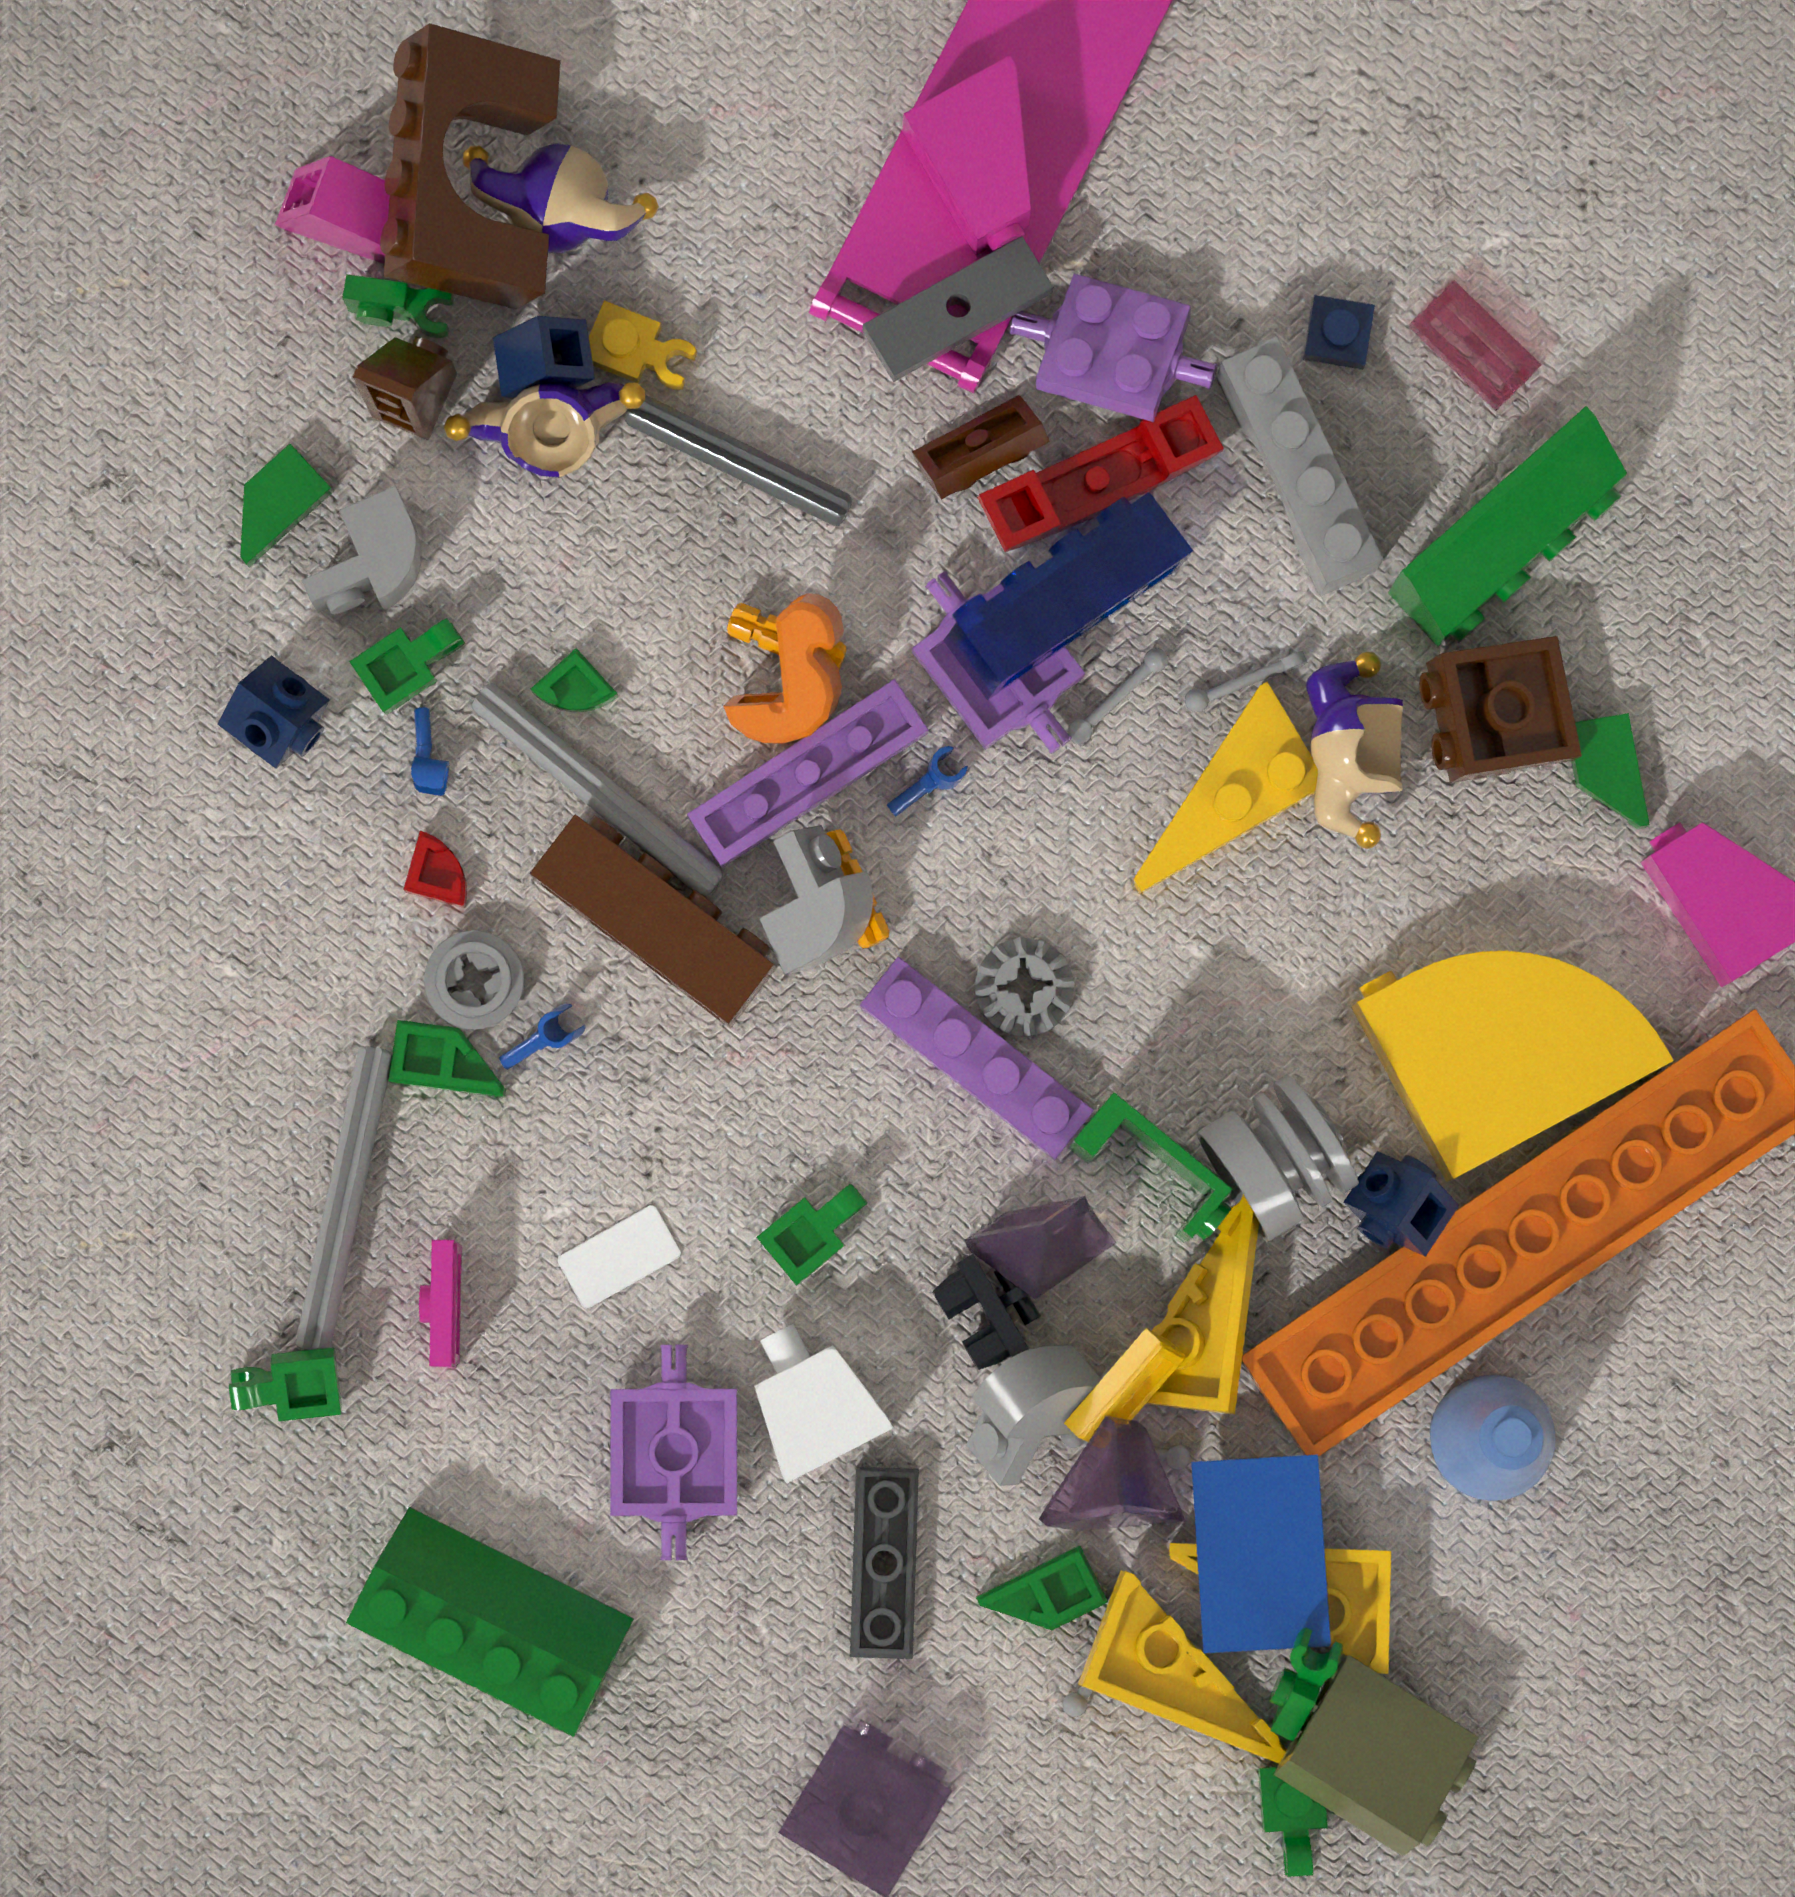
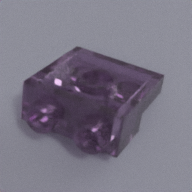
[778,1719,952,1897]

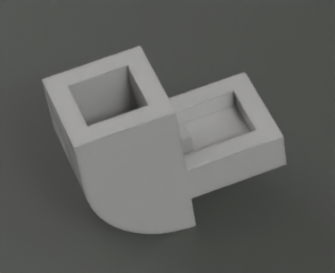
[302,485,421,614]
[759,825,873,975]
[966,1345,1101,1486]

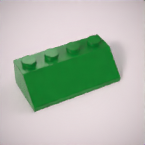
[1388,406,1627,647]
[346,1507,635,1737]

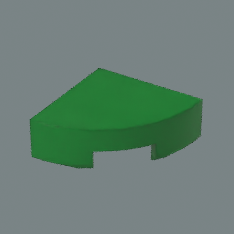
[530,648,619,712]

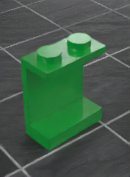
[1068,1092,1232,1243]

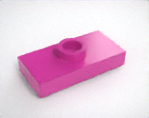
[419,1240,462,1368]

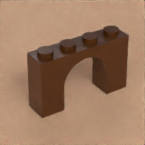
[380,23,561,309]

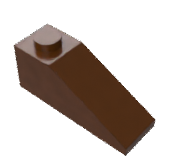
[352,336,457,440]

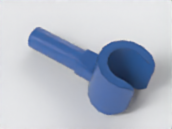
[411,707,449,796]
[886,746,968,817]
[499,1003,586,1070]

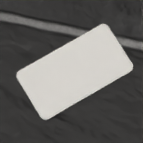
[558,1205,681,1308]

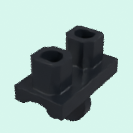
[932,1254,1044,1370]

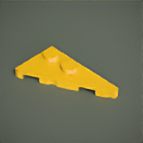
[1133,682,1318,894]
[1146,1194,1259,1414]
[1169,1543,1391,1674]
[1078,1570,1287,1764]

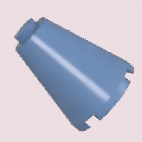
[1430,1375,1556,1501]

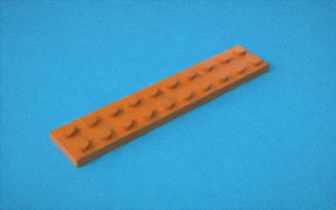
[1242,1009,1795,1457]

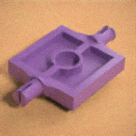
[1010,273,1218,422]
[912,571,1085,754]
[610,1345,737,1560]

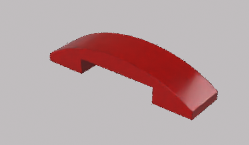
[977,395,1224,552]

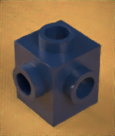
[217,655,330,769]
[1343,1151,1459,1257]

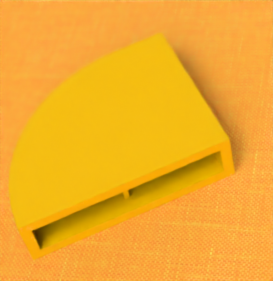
[1351,951,1674,1182]

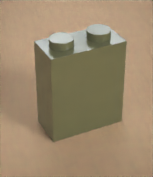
[1273,1655,1479,1856]

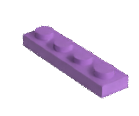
[687,679,929,868]
[860,957,1094,1161]

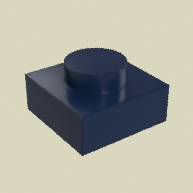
[1303,295,1375,370]

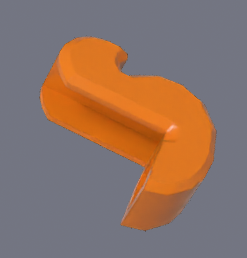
[723,593,844,744]

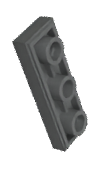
[862,236,1054,382]
[850,1467,919,1659]

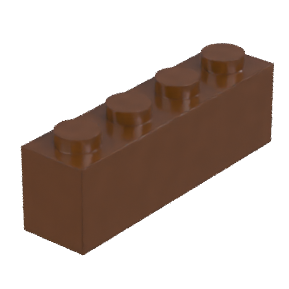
[530,814,775,1029]

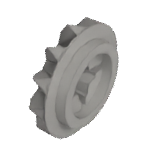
[424,930,525,1030]
[975,937,1075,1037]

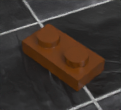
[912,394,1050,500]

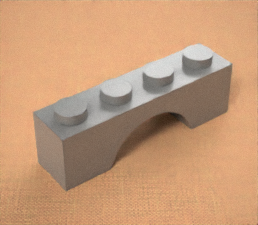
[1216,336,1383,597]

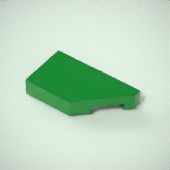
[240,444,333,568]
[1571,713,1650,829]
[389,1020,506,1098]
[976,1545,1108,1630]

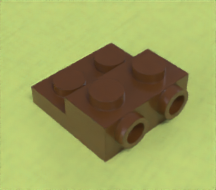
[1419,636,1582,783]

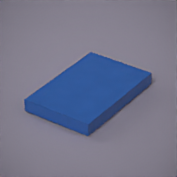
[1191,1455,1331,1653]

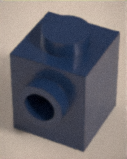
[493,316,595,398]

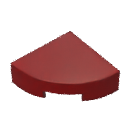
[403,831,467,908]

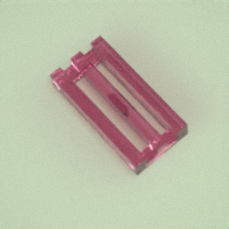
[1409,280,1541,412]

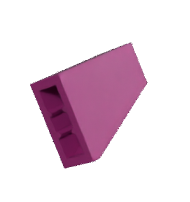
[902,55,1031,256]
[275,156,390,264]
[1640,822,1795,987]

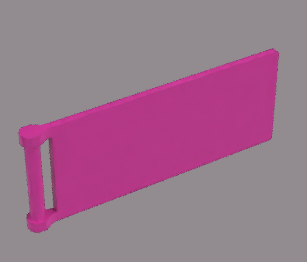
[809,0,1173,394]

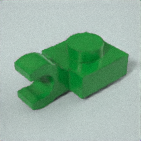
[342,274,454,338]
[349,618,465,715]
[756,1184,868,1286]
[229,1347,342,1422]
[1269,1628,1343,1741]
[1258,1767,1328,1877]

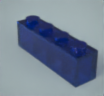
[943,492,1193,700]

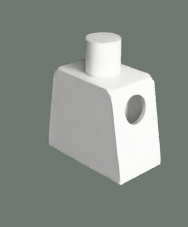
[755,1324,893,1484]

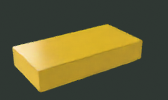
[1064,1328,1186,1450]

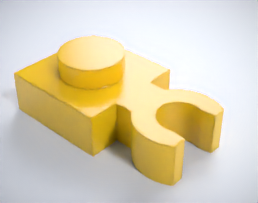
[589,300,697,390]

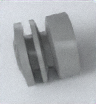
[1197,1074,1359,1243]

